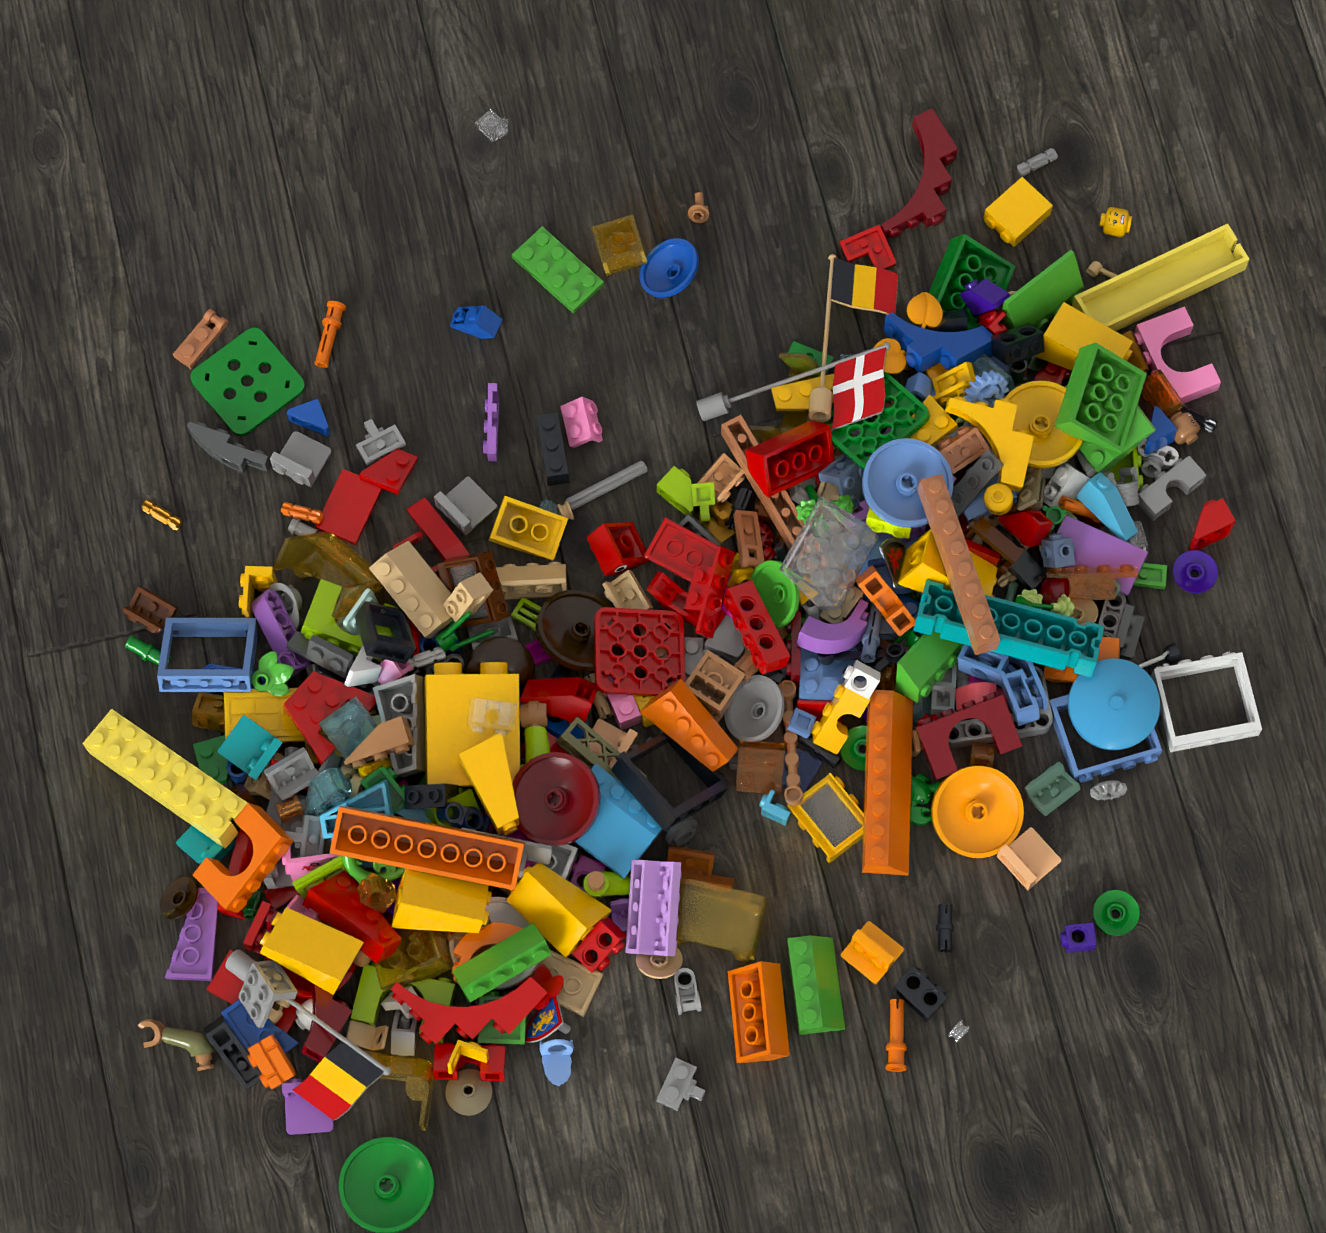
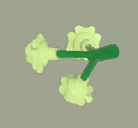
[1015,589,1075,617]

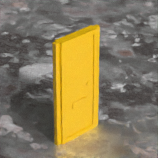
[224,688,335,742]

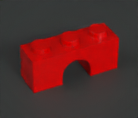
[433,1042,506,1082]

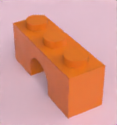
[855,565,915,637]

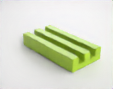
[511,597,541,631]

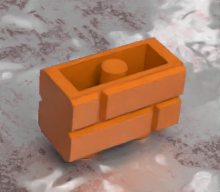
[247,1034,298,1090]

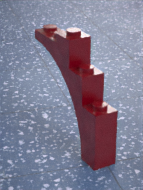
[881,108,958,239]
[266,913,352,1063]

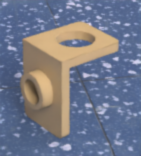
[346,1020,389,1051]

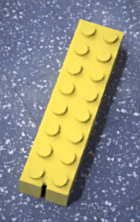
[1072,224,1249,331]
[82,709,247,849]

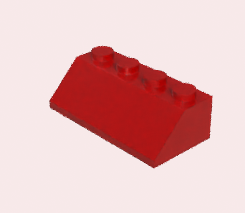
[745,420,835,497]

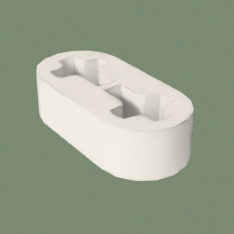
[1137,439,1179,469]

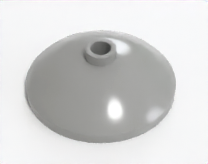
[724,675,784,743]

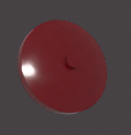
[512,752,601,846]

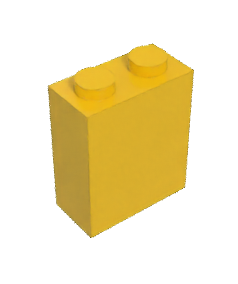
[983,177,1053,247]

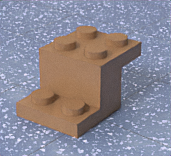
[685,650,746,723]

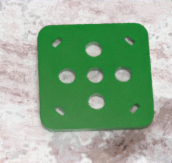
[190,328,305,436]
[821,372,930,469]

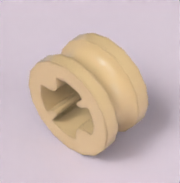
[557,501,574,520]

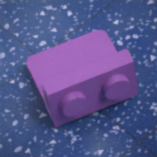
[282,1079,334,1135]

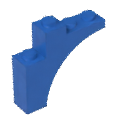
[884,312,993,373]

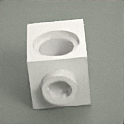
[843,660,880,700]

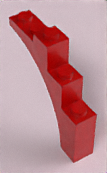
[391,976,548,1044]

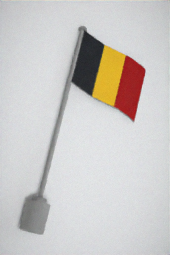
[225,949,391,1120]

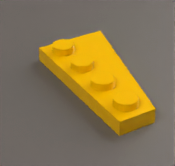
[771,374,834,411]

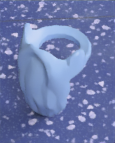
[540,1039,574,1086]

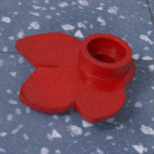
[518,963,564,1010]

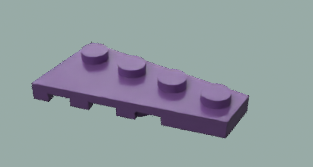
[165,888,219,981]

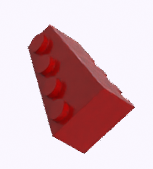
[302,870,402,963]

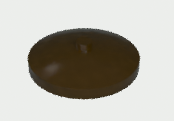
[536,590,622,672]

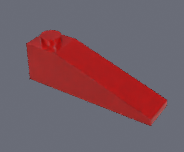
[406,497,474,577]

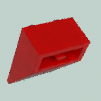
[519,677,598,724]

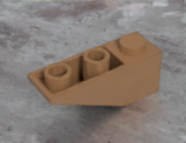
[344,716,415,769]

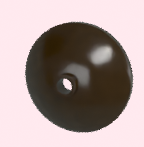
[467,636,535,697]

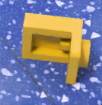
[727,553,754,588]

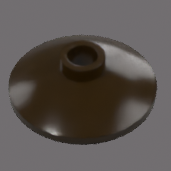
[160,877,198,920]

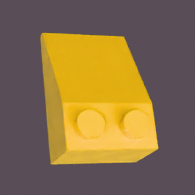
[488,496,568,561]

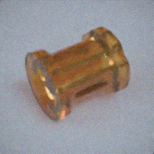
[275,795,304,822]

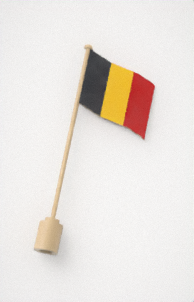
[809,254,898,422]

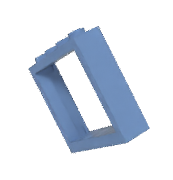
[157,618,258,692]
[1049,694,1162,783]

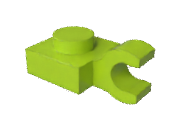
[691,482,715,521]

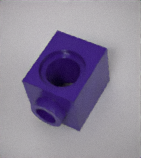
[1060,923,1096,953]

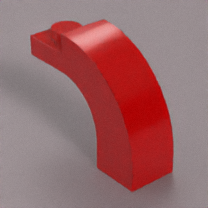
[646,572,726,630]

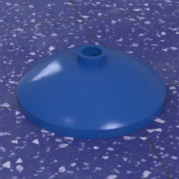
[640,238,699,298]

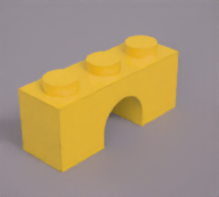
[811,680,871,754]

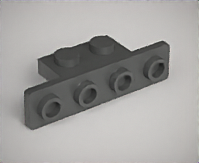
[951,450,1004,518]
[286,632,368,688]

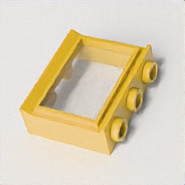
[787,773,864,863]

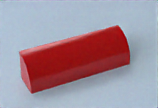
[217,829,253,920]

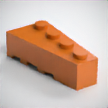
[640,679,738,772]

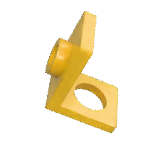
[448,1040,489,1074]

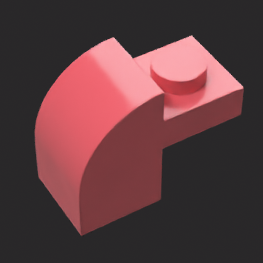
[955,682,1008,711]

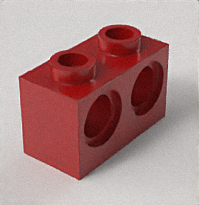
[572,917,627,973]

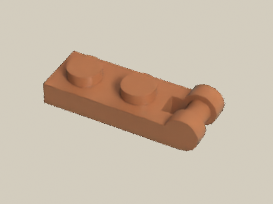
[173,309,229,369]
[733,510,764,569]

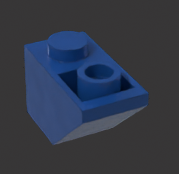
[450,306,503,339]

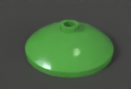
[750,560,799,628]

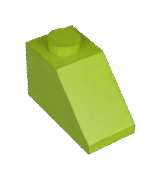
[657,466,693,516]

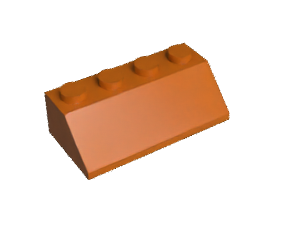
[728,961,790,1063]

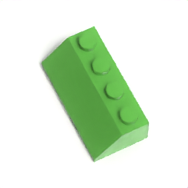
[895,631,964,703]
[452,923,552,1002]
[787,935,845,1035]

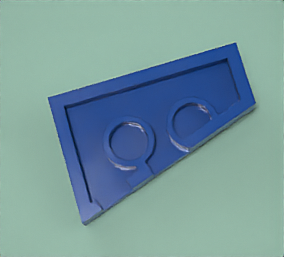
[221,999,300,1054]

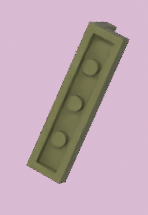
[555,717,647,782]

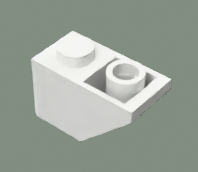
[1043,462,1091,507]

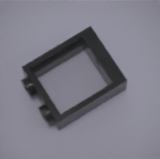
[354,601,416,664]

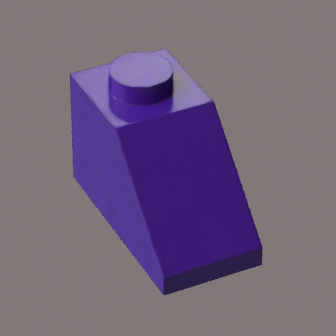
[960,279,1010,316]

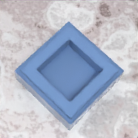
[787,708,816,738]

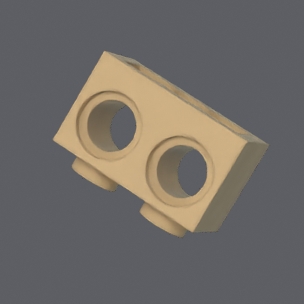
[443,572,493,622]

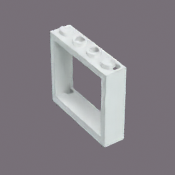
[1151,651,1262,752]

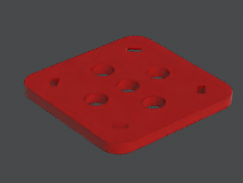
[594,607,686,696]

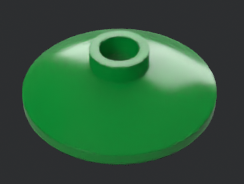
[840,726,867,771]
[1093,890,1140,936]

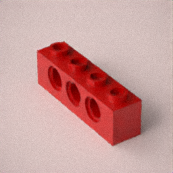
[723,581,790,675]

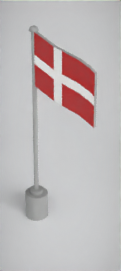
[696,342,890,430]

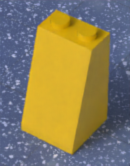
[1034,302,1133,370]
[898,529,998,597]
[459,733,519,836]
[506,863,612,958]
[391,868,492,933]
[260,907,364,995]

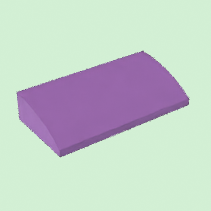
[1057,515,1148,596]

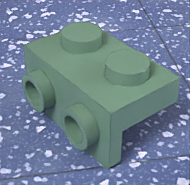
[1025,761,1081,816]

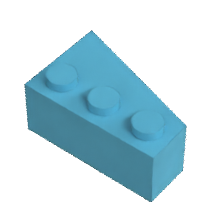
[319,779,394,839]

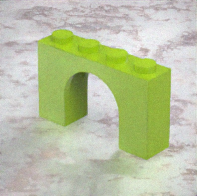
[300,579,400,665]
[351,962,456,1043]

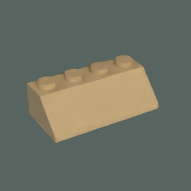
[369,541,453,639]
[496,562,567,600]

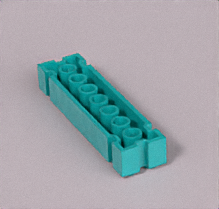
[913,579,1104,677]

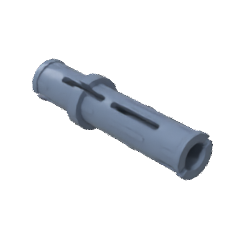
[861,602,883,663]

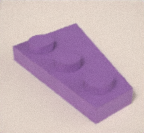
[483,383,499,461]

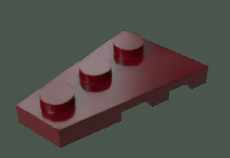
[786,611,801,691]

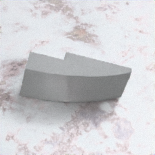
[930,664,957,717]

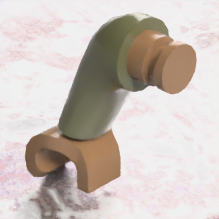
[138,1019,216,1071]

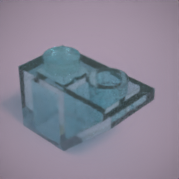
[303,768,352,816]

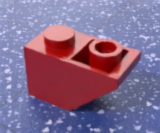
[998,510,1054,547]

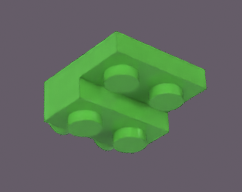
[478,991,527,1045]

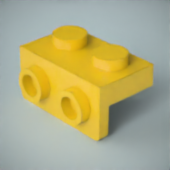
[932,362,976,406]

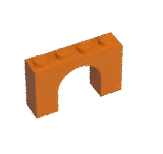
[193,803,294,913]

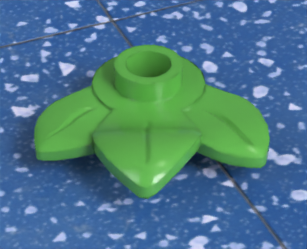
[252,651,294,697]

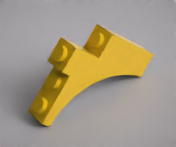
[945,396,1034,492]

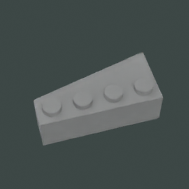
[373,674,425,778]

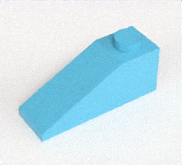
[1076,472,1138,542]

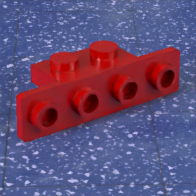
[684,546,735,638]

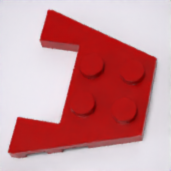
[283,671,377,765]

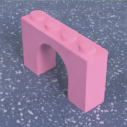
[1134,307,1221,409]

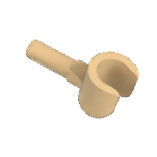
[1086,261,1118,278]

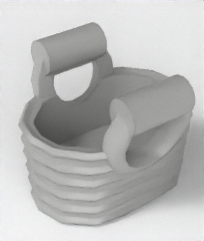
[1102,467,1140,507]

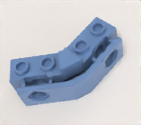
[957,644,1048,726]

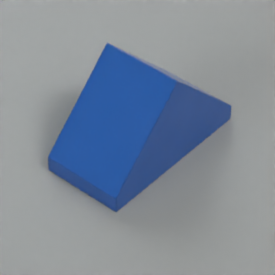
[287,399,330,438]
[1144,406,1177,455]

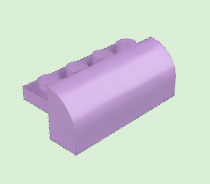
[625,860,682,956]

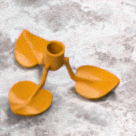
[874,292,949,381]

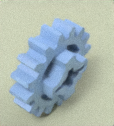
[963,370,1009,408]

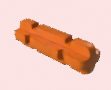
[281,502,323,524]

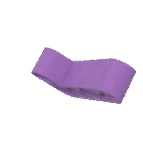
[251,589,311,677]

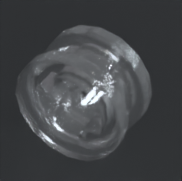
[948,1020,970,1043]

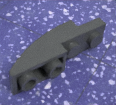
[187,422,270,473]

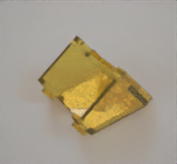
[676,877,767,962]

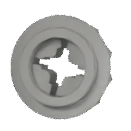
[1090,780,1127,801]

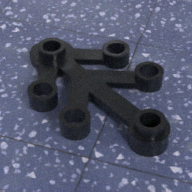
[817,637,906,680]

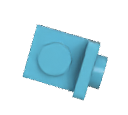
[759,789,790,826]

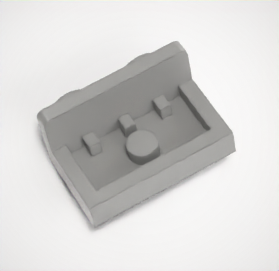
[263,747,321,800]

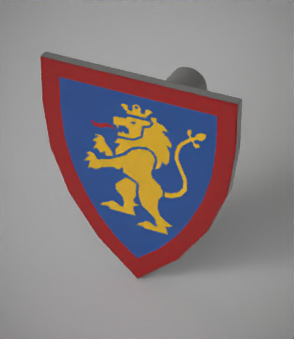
[525,996,571,1043]

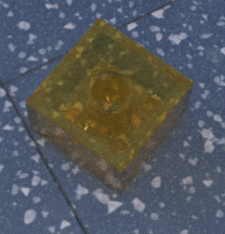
[592,214,648,276]

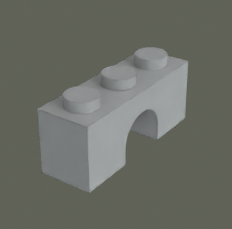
[1138,456,1207,521]

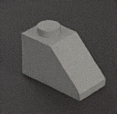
[391,1010,419,1056]

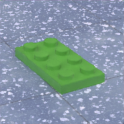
[512,226,604,314]

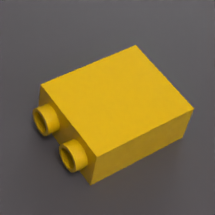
[424,662,520,787]

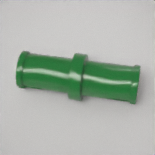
[125,635,172,666]

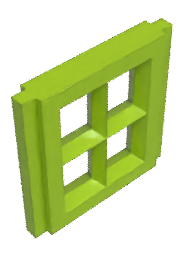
[292,855,351,899]

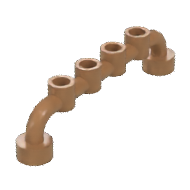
[778,680,803,806]

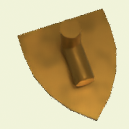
[699,500,736,543]

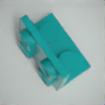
[217,715,283,780]
[176,825,238,865]

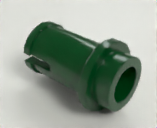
[243,890,265,920]

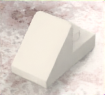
[344,646,382,687]

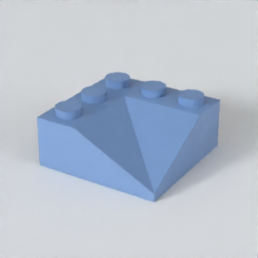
[799,640,868,700]

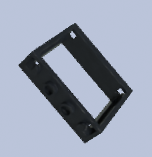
[611,731,732,831]

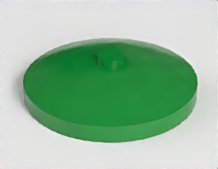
[339,1137,434,1233]

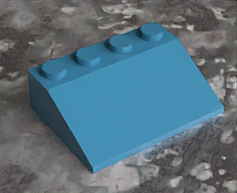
[575,764,663,879]

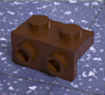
[122,586,179,634]

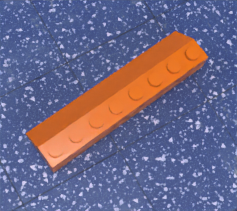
[862,690,913,876]
[330,805,525,890]

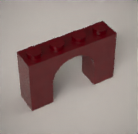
[915,692,1022,779]

